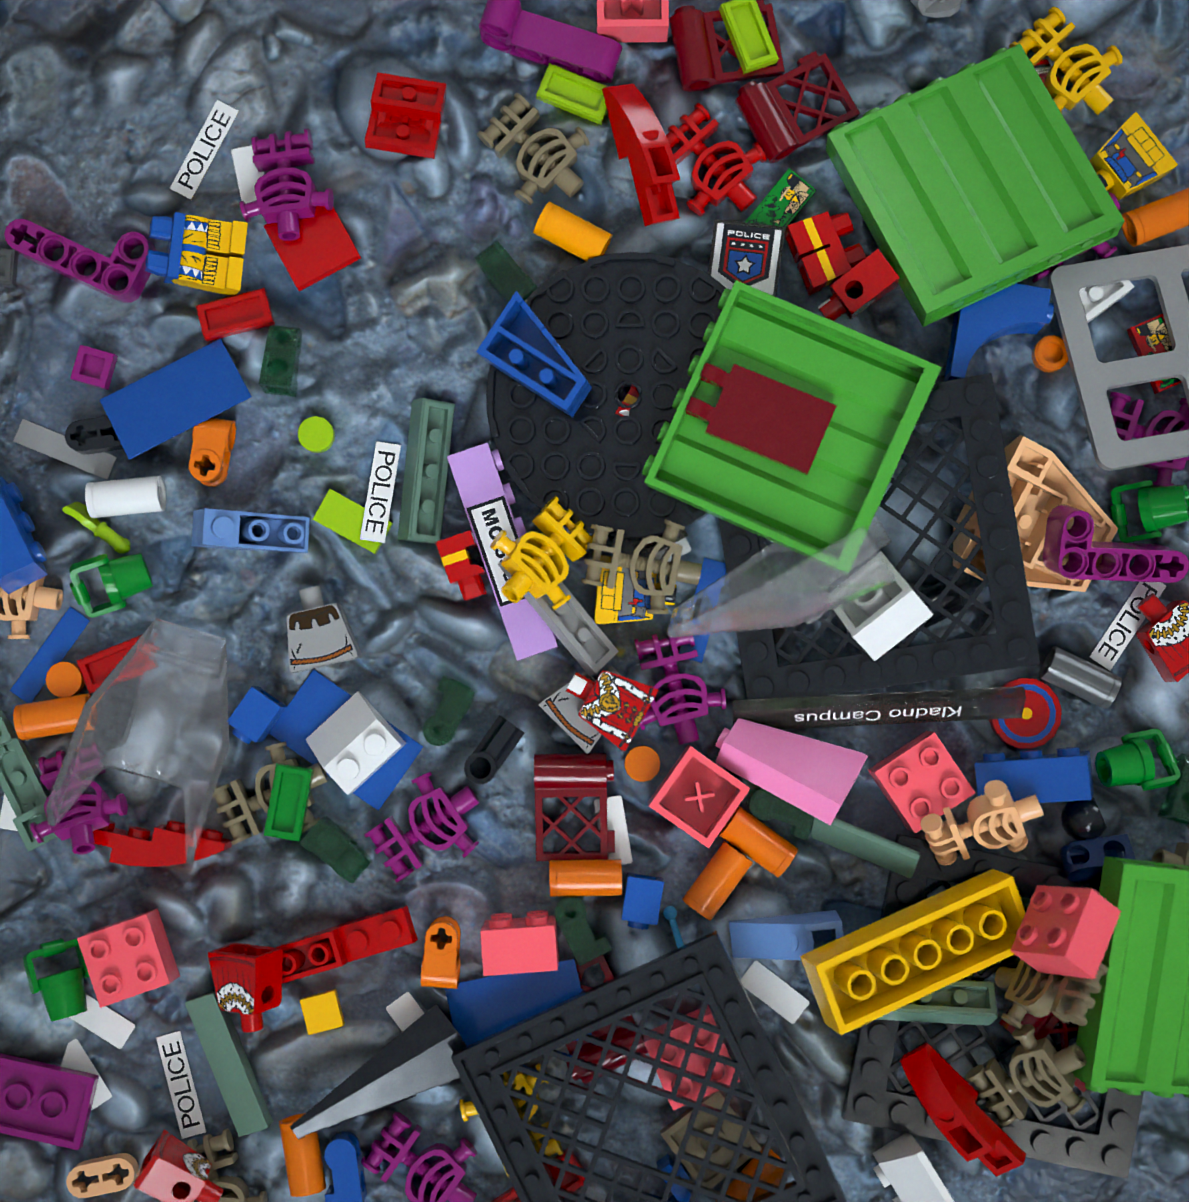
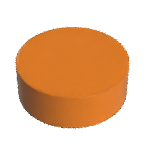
[1032,335,1068,372]
[46,662,85,698]
[624,745,660,782]

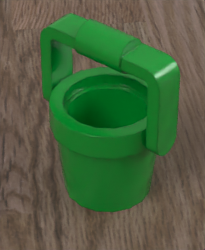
[1110,480,1189,543]
[69,553,153,618]
[1095,729,1181,791]
[23,938,90,1021]

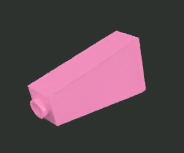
[715,718,868,826]

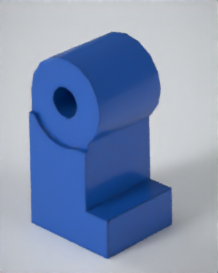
[324,1131,367,1202]

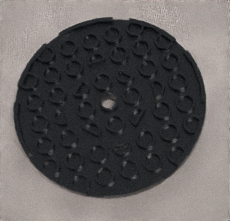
[486,252,726,539]

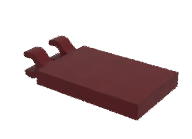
[685,363,837,475]

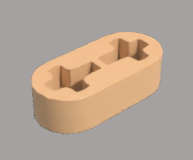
[66,1153,139,1198]

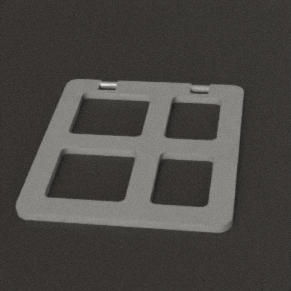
[1048,244,1189,471]

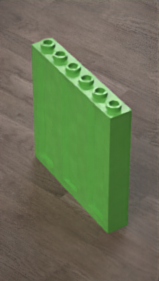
[826,44,1125,327]
[642,280,942,575]
[1072,856,1189,1098]

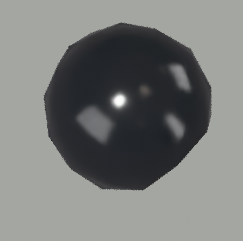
[1061,797,1107,841]

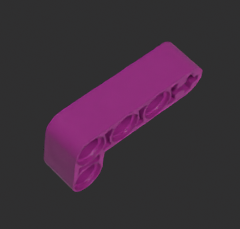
[479,0,623,84]
[4,219,157,303]
[1043,504,1189,583]

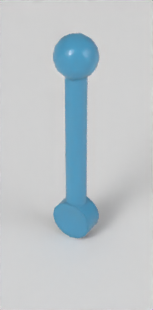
[663,906,684,948]

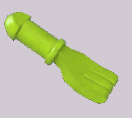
[62,501,131,554]

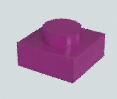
[70,345,118,390]

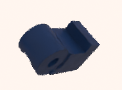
[1059,834,1136,882]

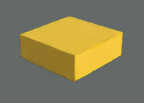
[300,989,345,1035]

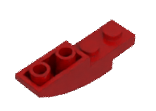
[602,84,680,226]
[93,820,233,867]
[273,905,418,984]
[900,1043,1026,1177]

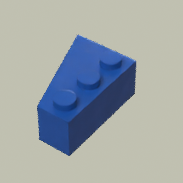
[476,291,592,418]
[0,475,48,594]
[974,747,1094,803]

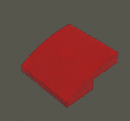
[365,72,447,159]
[264,206,361,292]

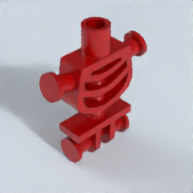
[666,103,767,216]

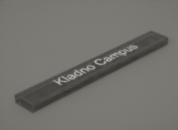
[732,686,1026,729]

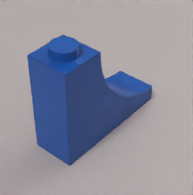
[943,283,1054,382]

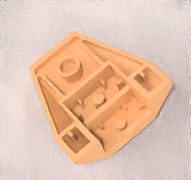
[953,435,1118,592]

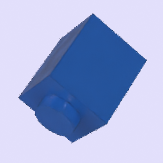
[227,686,287,744]
[621,872,664,930]

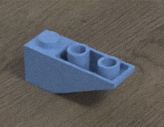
[191,508,310,553]
[729,910,843,960]

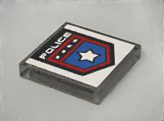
[708,219,786,297]

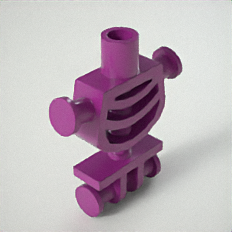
[239,129,334,241]
[1109,392,1189,487]
[634,625,726,745]
[30,740,128,854]
[364,771,480,883]
[361,1111,477,1202]

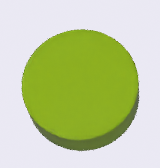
[298,416,335,453]

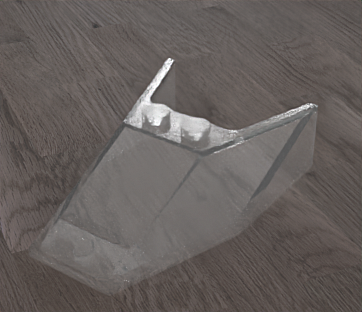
[667,514,896,638]
[46,618,229,864]

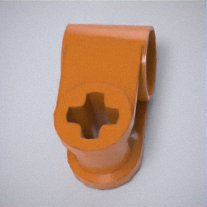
[189,418,236,487]
[421,916,461,989]

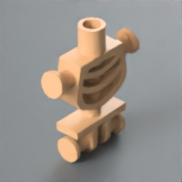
[0,577,63,639]
[920,780,1044,866]

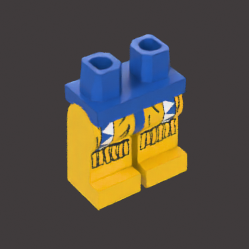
[145,212,248,296]

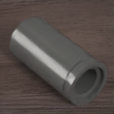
[1039,646,1122,709]

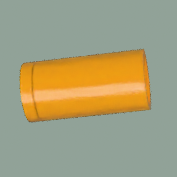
[533,201,613,262]

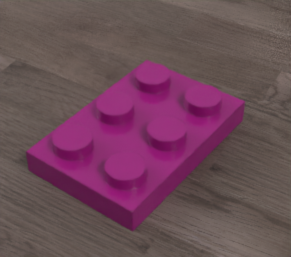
[0,1053,99,1150]

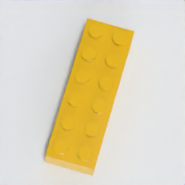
[800,869,1026,1035]

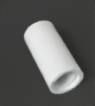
[85,476,166,518]

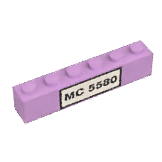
[447,442,559,661]

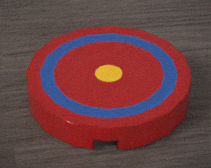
[988,678,1062,749]

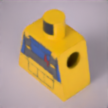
[1089,112,1178,201]
[593,554,677,624]

